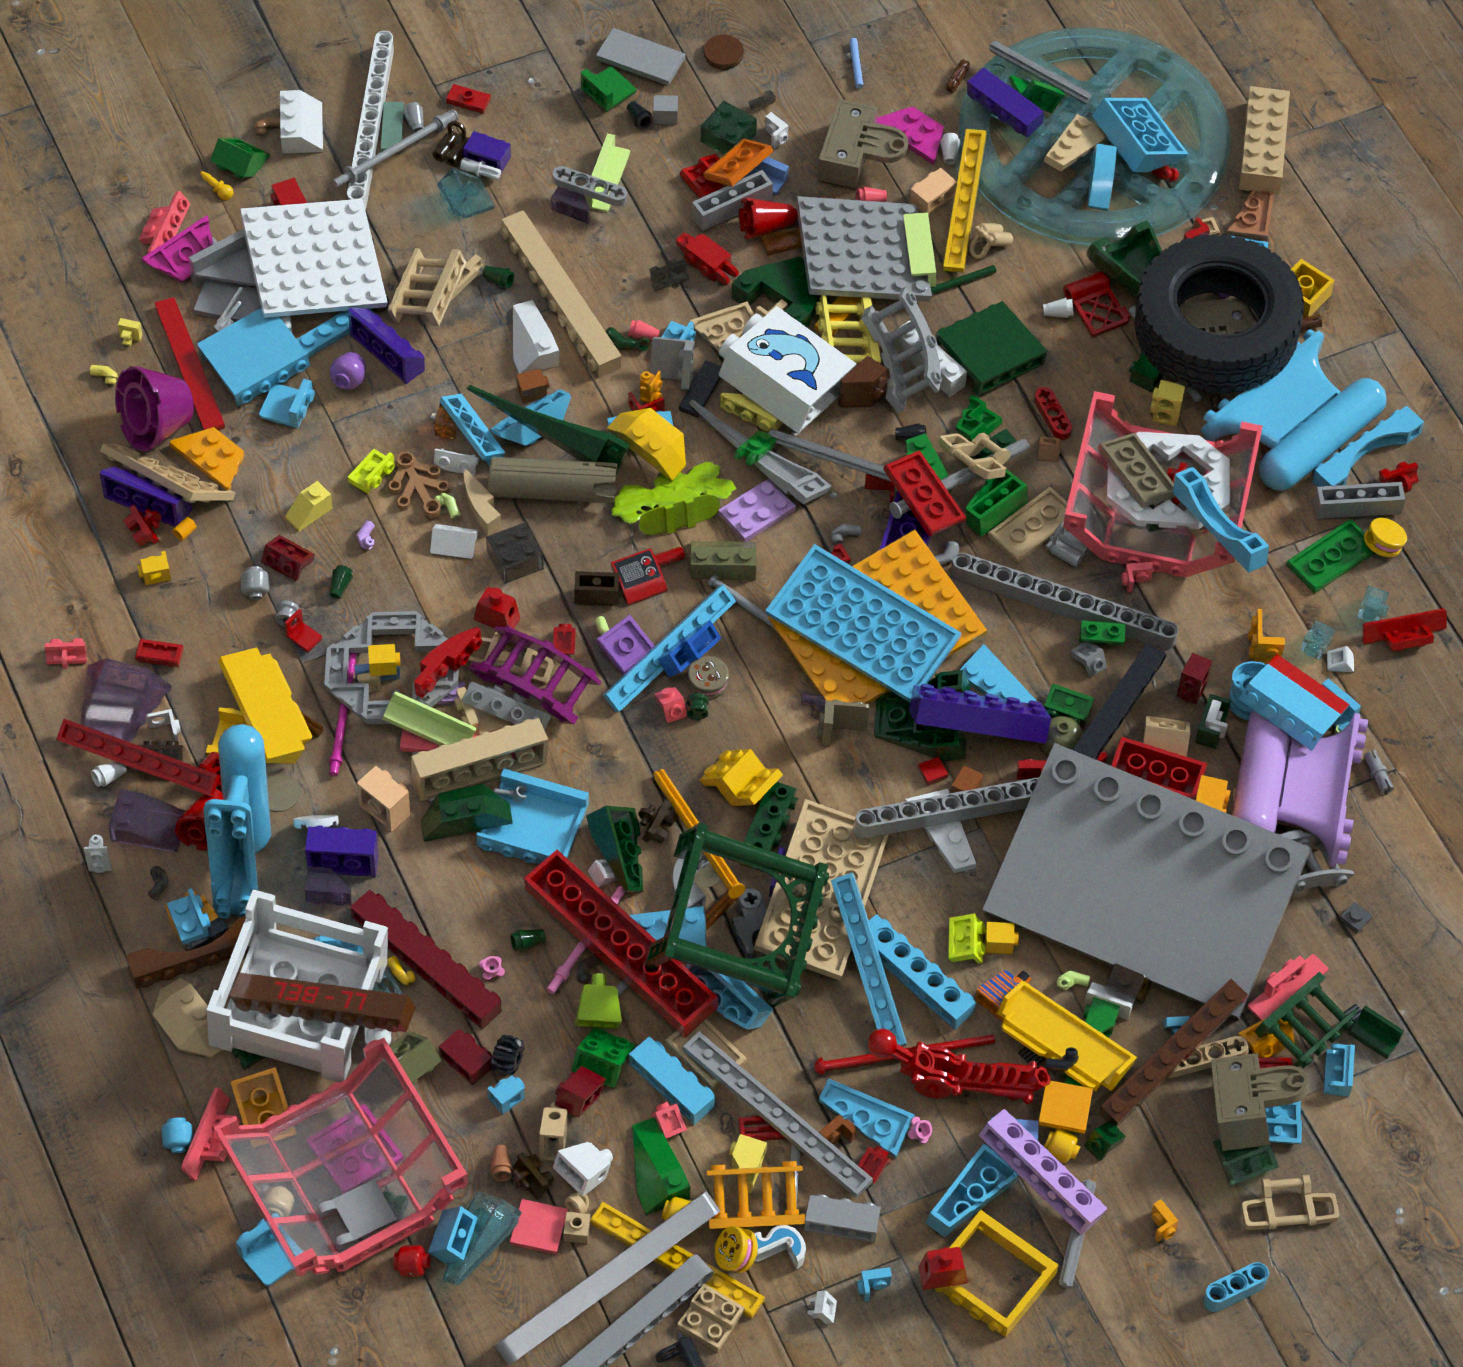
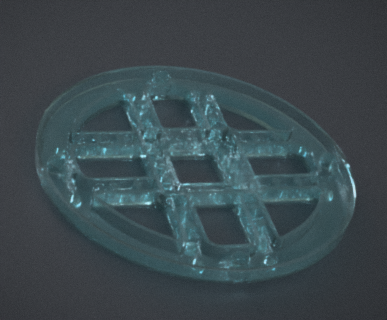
[958,27,1231,245]

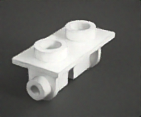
[434,448,479,476]
[84,835,112,873]

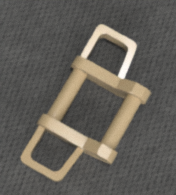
[939,433,1010,479]
[468,632,554,685]
[1241,1175,1339,1230]

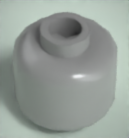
[240,566,269,600]

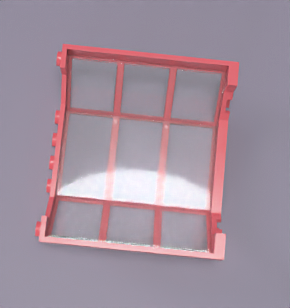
[1063,391,1263,577]
[214,1037,468,1276]

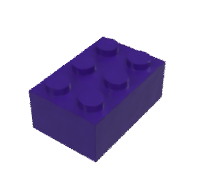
[305,825,379,877]

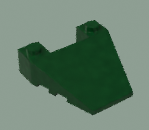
[731,256,821,329]
[874,670,970,761]

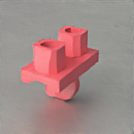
[45,638,87,669]

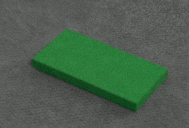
[1286,519,1375,594]

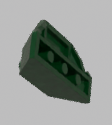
[421,784,513,842]

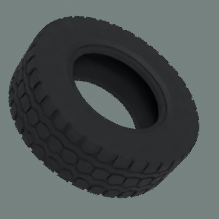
[1134,234,1304,394]

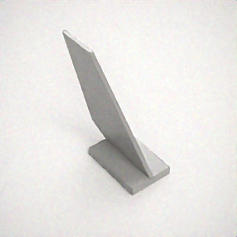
[189,230,256,288]

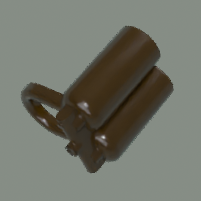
[432,121,469,167]

